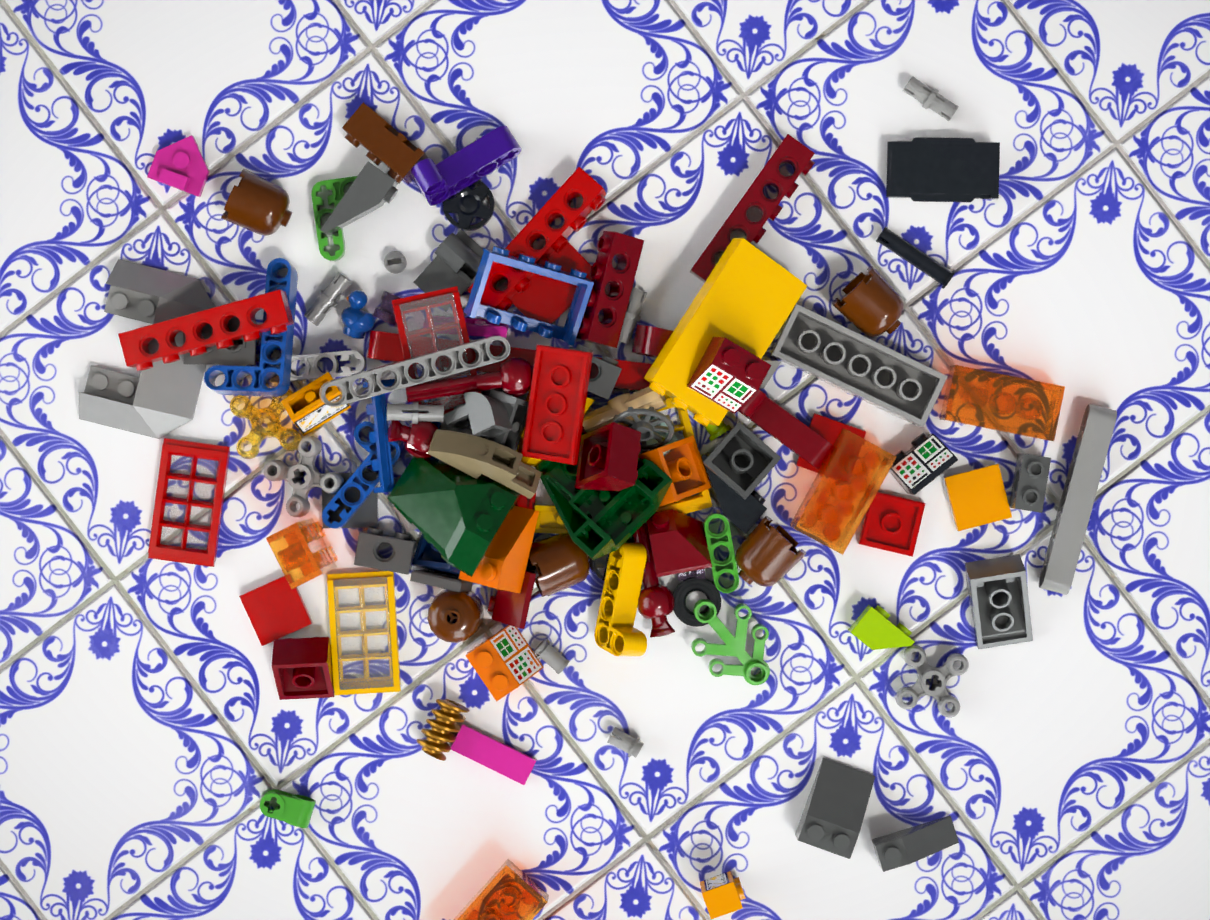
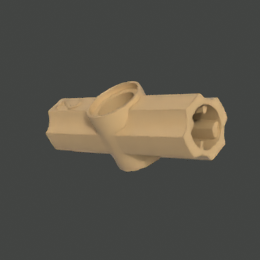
[583,387,667,433]

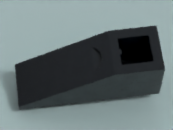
[701,454,767,534]

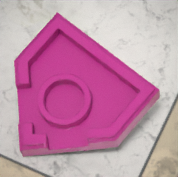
[147,135,210,197]

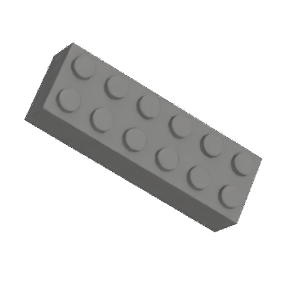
[770,304,948,427]

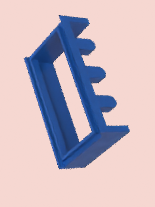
[463,246,594,346]
[363,379,442,493]

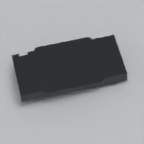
[886,137,1000,202]

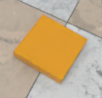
[944,464,1012,531]

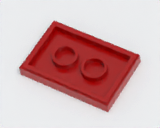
[511,242,592,324]

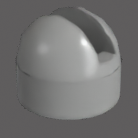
[384,251,407,274]

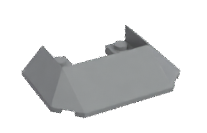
[79,259,216,439]

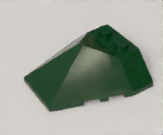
[535,432,672,560]
[388,456,521,577]

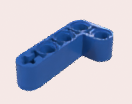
[322,421,401,529]

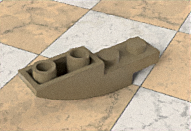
[428,429,542,499]

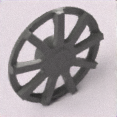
[612,407,674,450]

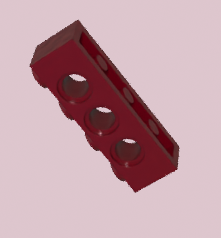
[576,231,644,348]

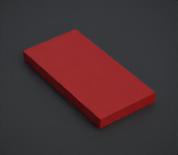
[521,344,593,465]

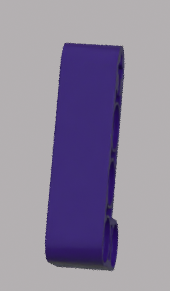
[411,126,522,206]

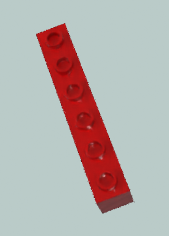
[467,167,607,311]
[118,290,294,371]

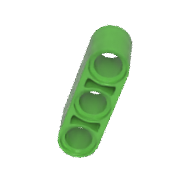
[704,513,739,593]

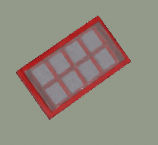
[391,286,481,414]
[148,438,230,567]

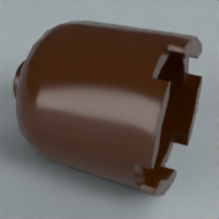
[221,169,292,236]
[832,266,904,337]
[735,516,806,587]
[528,532,590,597]
[427,589,484,643]

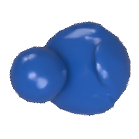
[341,290,375,339]

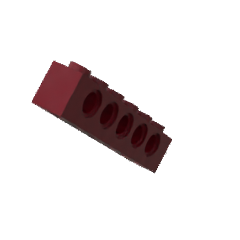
[690,134,815,283]

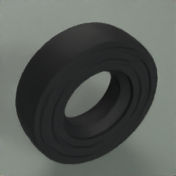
[673,577,722,627]

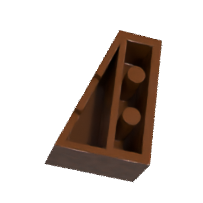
[342,102,428,185]

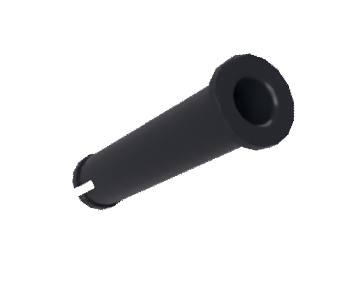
[876,227,956,289]

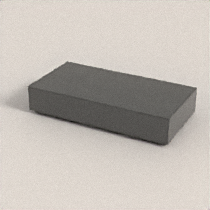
[410,569,473,592]

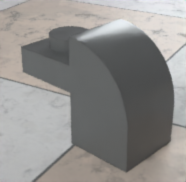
[444,392,512,440]

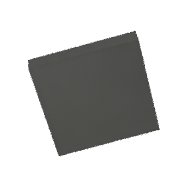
[322,472,379,528]

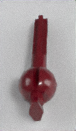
[405,358,534,402]
[387,420,439,458]
[632,522,675,638]

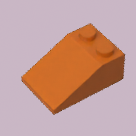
[458,506,539,593]

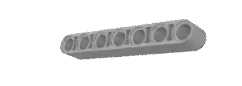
[319,336,511,407]
[1039,403,1117,595]

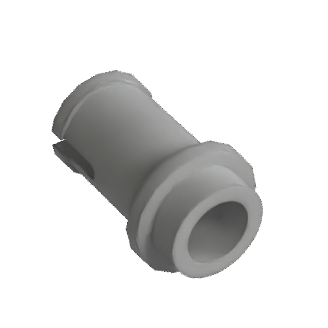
[534,640,570,674]
[607,727,644,758]

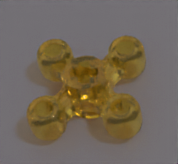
[230,389,302,459]

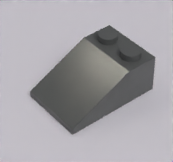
[965,554,1033,650]
[795,757,875,859]

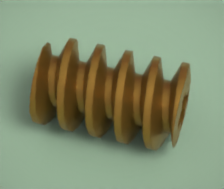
[416,699,470,761]

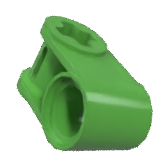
[260,789,316,828]

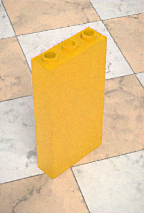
[644,238,807,427]

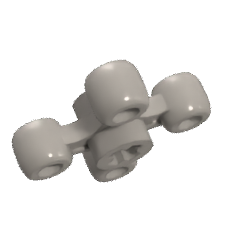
[263,436,344,517]
[895,645,969,718]

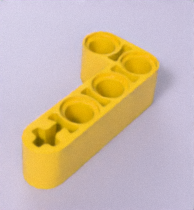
[594,543,647,656]

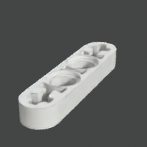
[258,350,366,383]

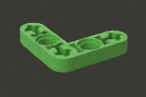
[311,176,357,261]

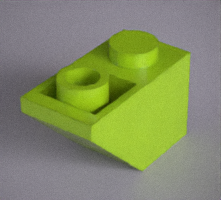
[848,605,915,650]

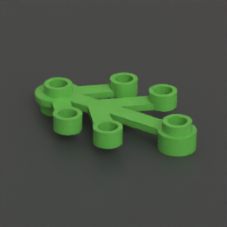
[691,599,770,685]

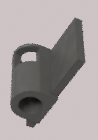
[413,229,484,312]
[184,317,256,366]

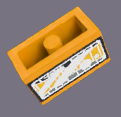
[281,372,351,436]
[700,871,745,919]

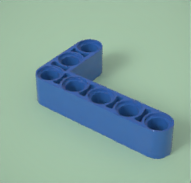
[204,258,298,397]

